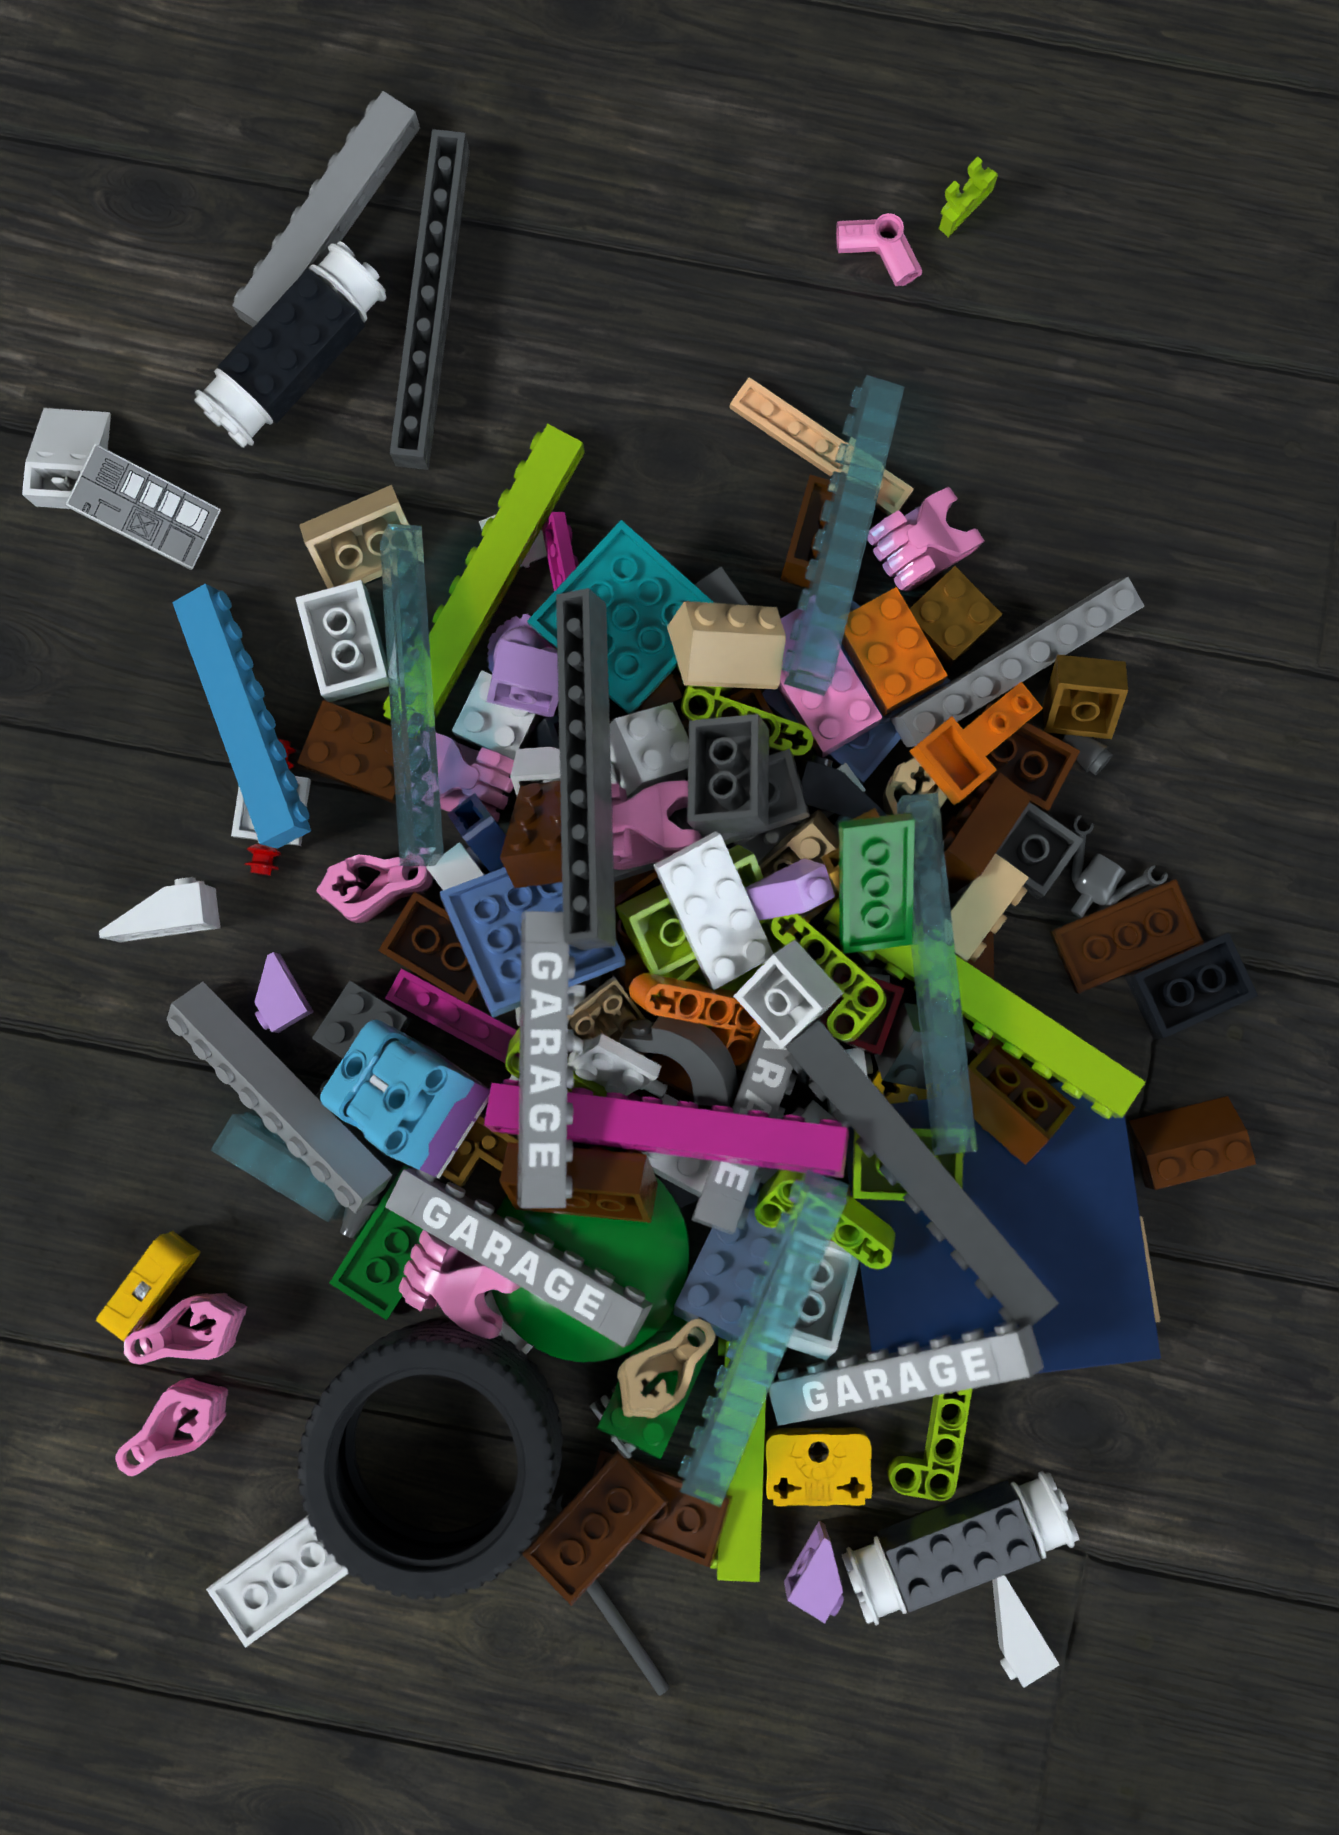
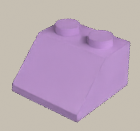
[486,639,559,717]
[784,1521,844,1623]

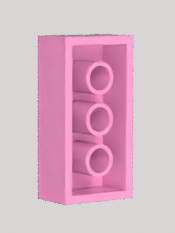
[778,601,883,758]

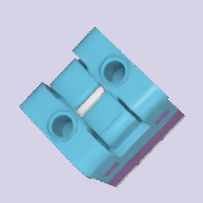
[320,1019,490,1179]

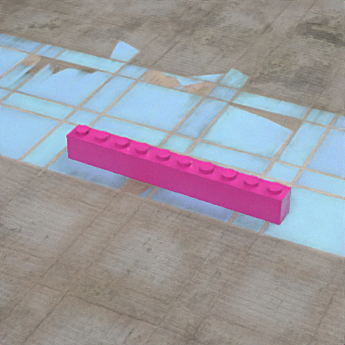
[484,1079,849,1178]

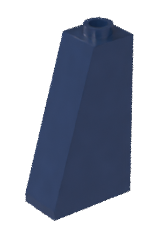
[447,793,506,873]

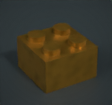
[910,566,1002,669]
[1043,655,1128,739]

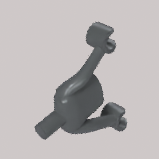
[1070,815,1168,918]

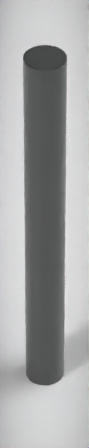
[587,1579,670,1696]

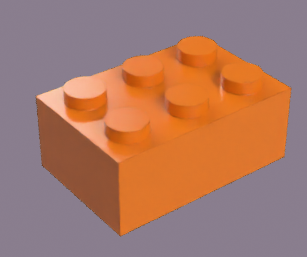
[834,587,948,716]

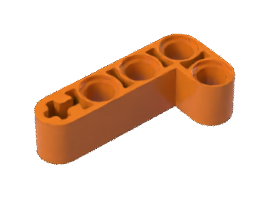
[629,973,761,1065]

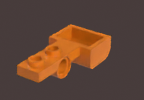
[909,682,1043,805]

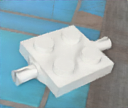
[567,1034,667,1098]

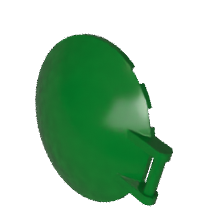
[491,1146,690,1362]

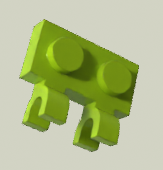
[939,156,998,237]

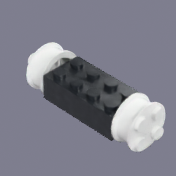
[194,241,386,448]
[841,1471,1080,1625]

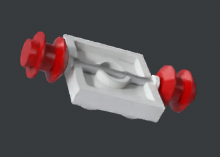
[231,739,311,876]

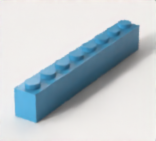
[172,584,312,849]

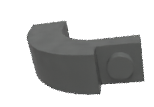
[620,1016,739,1107]

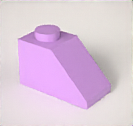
[745,858,835,921]
[254,952,313,1033]

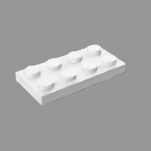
[653,831,773,990]

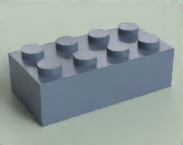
[674,1191,797,1345]

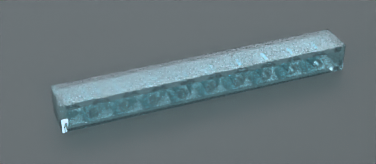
[782,375,905,696]
[380,524,444,866]
[896,793,977,1156]
[678,1170,848,1507]

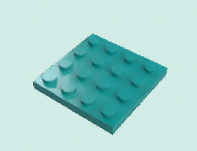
[527,520,714,715]

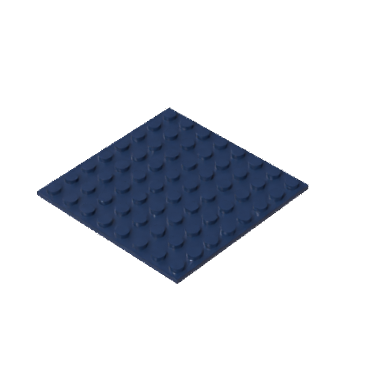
[841,1082,1161,1374]

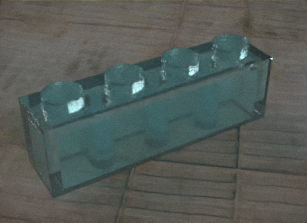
[211,1112,343,1222]

